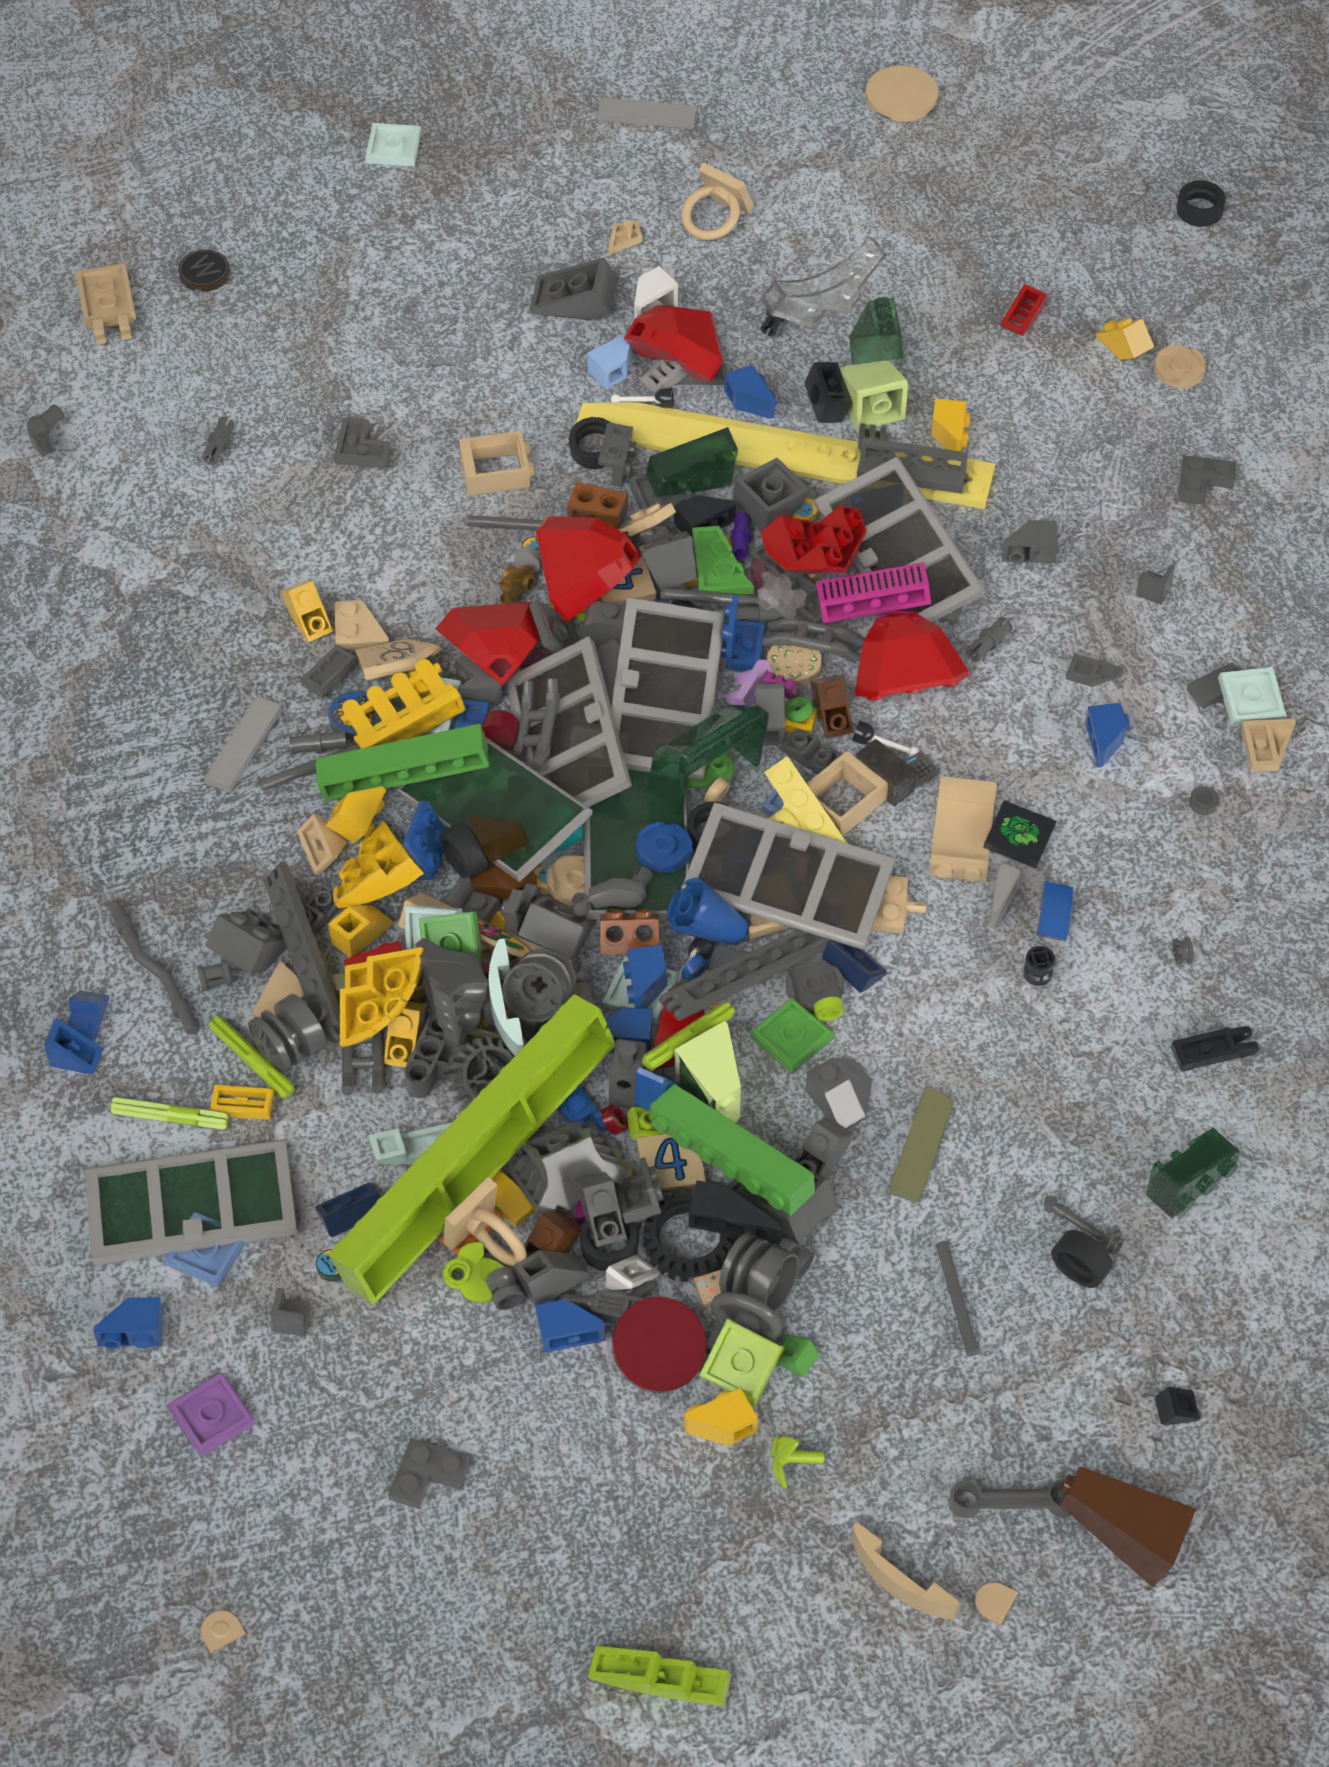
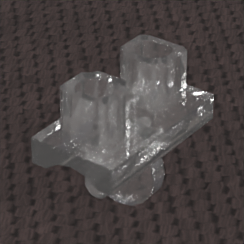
[758,571,807,620]

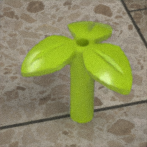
[770,1434,824,1488]

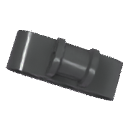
[404,1014,475,1098]

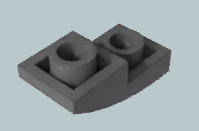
[781,728,843,774]
[301,882,341,935]

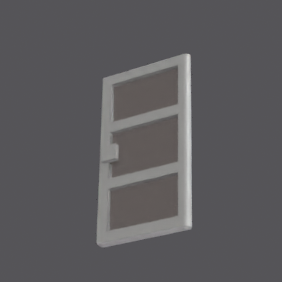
[814,457,986,622]
[603,598,725,780]
[505,636,632,815]
[681,802,896,950]

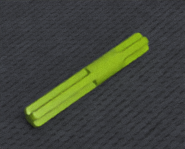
[641,1002,735,1071]
[209,1015,295,1099]
[110,1096,229,1130]

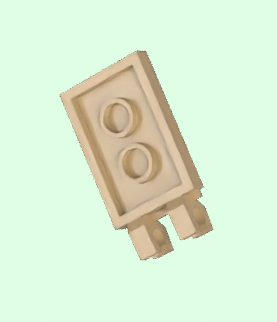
[75,263,136,345]

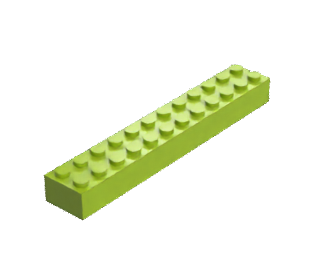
[328,994,616,1305]

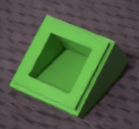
[777,1334,819,1377]

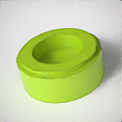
[813,997,845,1021]

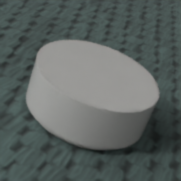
[514,546,542,573]

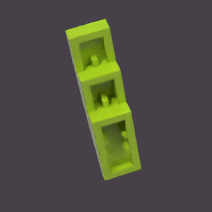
[588,1646,731,1707]

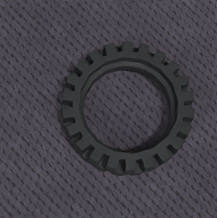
[643,1189,735,1283]

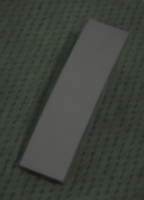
[749,544,830,624]

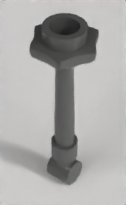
[1044,1196,1124,1256]

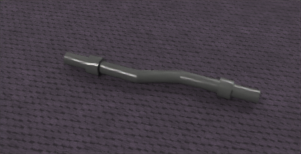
[108,900,198,1035]

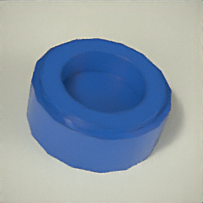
[681,954,708,982]

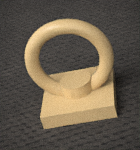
[681,163,754,240]
[443,1177,527,1267]

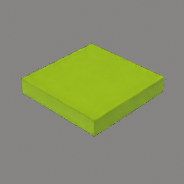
[699,1319,785,1405]

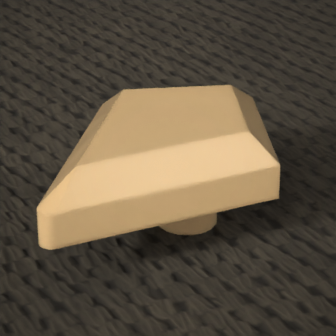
[608,220,642,255]

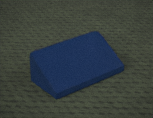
[822,940,887,993]
[315,1183,381,1237]

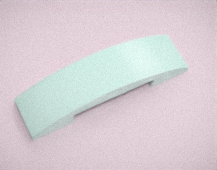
[489,939,524,1056]
[369,1114,459,1165]

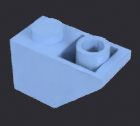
[587,333,633,389]

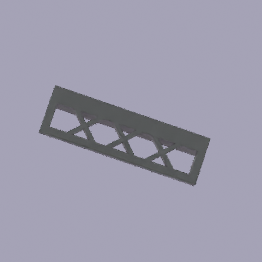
[857,437,968,494]

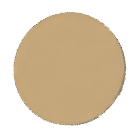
[866,66,939,122]

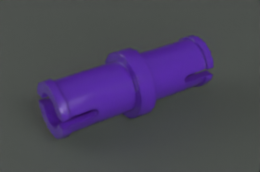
[730,512,752,560]

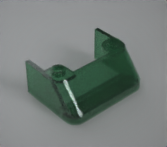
[648,705,769,816]

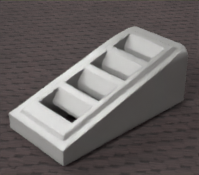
[639,359,689,396]
[990,863,1021,929]

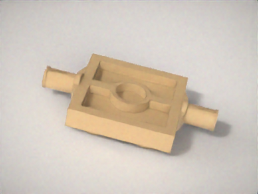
[827,872,927,934]

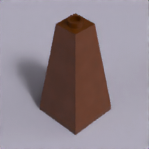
[1059,1466,1196,1586]

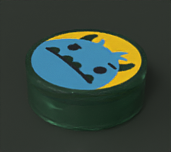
[316,1249,342,1282]

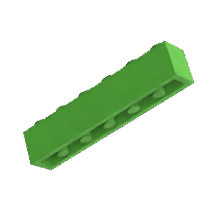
[316,724,489,802]
[650,1084,815,1216]

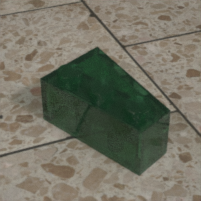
[849,297,903,365]
[646,427,738,498]
[1146,1127,1240,1219]

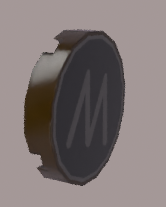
[179,250,230,292]

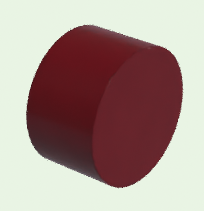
[482,710,519,750]

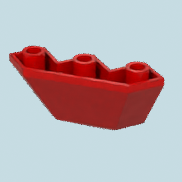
[624,305,724,382]
[760,505,867,574]
[536,516,641,622]
[435,601,540,686]
[855,611,969,701]

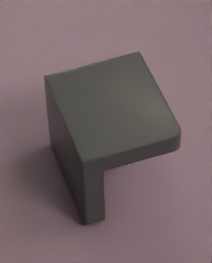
[1136,565,1175,605]
[270,1288,312,1336]

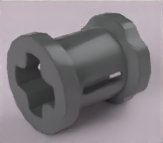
[197,959,232,991]

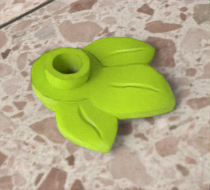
[442,1242,504,1303]

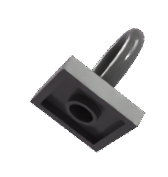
[706,1292,787,1354]

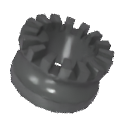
[1172,937,1194,965]

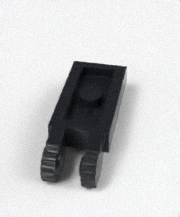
[1171,1026,1259,1072]

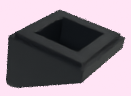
[1155,1387,1200,1425]

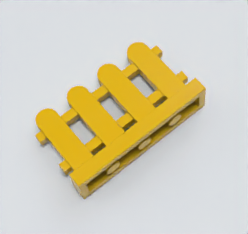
[341,659,466,749]

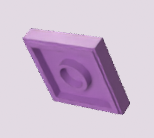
[167,1372,256,1458]

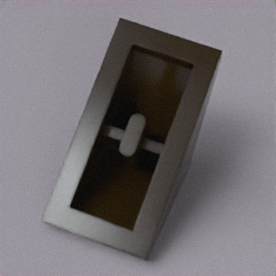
[468,815,529,864]

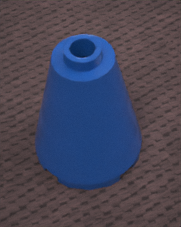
[666,877,749,945]

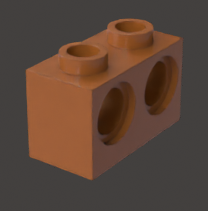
[567,482,628,529]
[600,909,659,955]

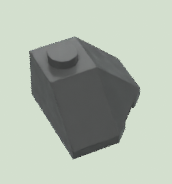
[806,1058,872,1129]

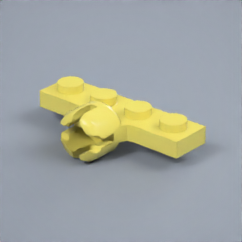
[764,756,848,862]

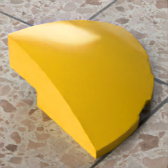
[333,821,424,908]
[340,947,424,1047]

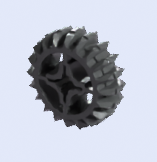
[447,1037,515,1110]

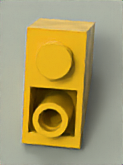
[1095,317,1154,360]
[931,398,971,452]
[280,580,333,642]
[326,786,386,843]
[328,905,393,958]
[384,1001,427,1068]
[683,1388,758,1446]

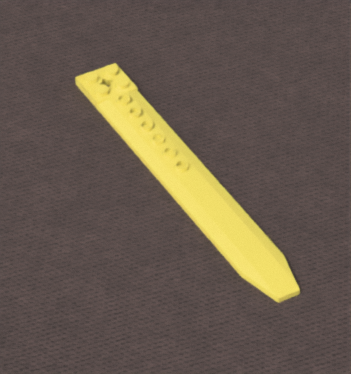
[577,402,995,509]

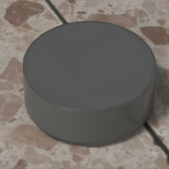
[1189,786,1219,815]

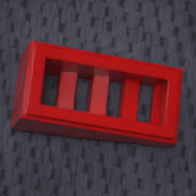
[1000,284,1047,336]

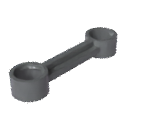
[949,1479,1071,1518]

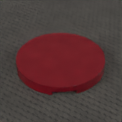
[611,1297,707,1393]

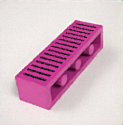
[816,562,931,623]

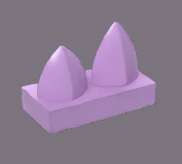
[725,660,774,719]

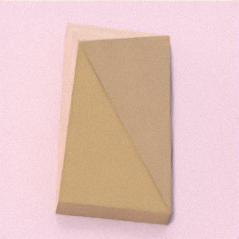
[297,813,348,875]

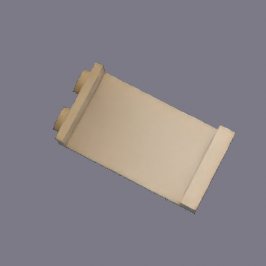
[929,776,997,882]

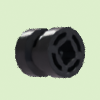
[1023,946,1055,986]

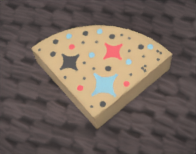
[694,1270,722,1309]

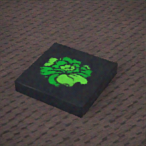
[983,800,1057,869]

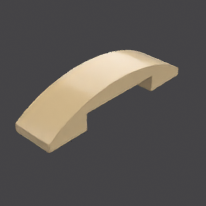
[851,1522,960,1620]

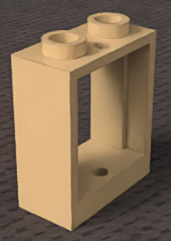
[459,431,534,496]
[807,751,888,836]

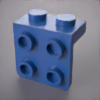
[721,594,765,671]
[404,801,447,880]

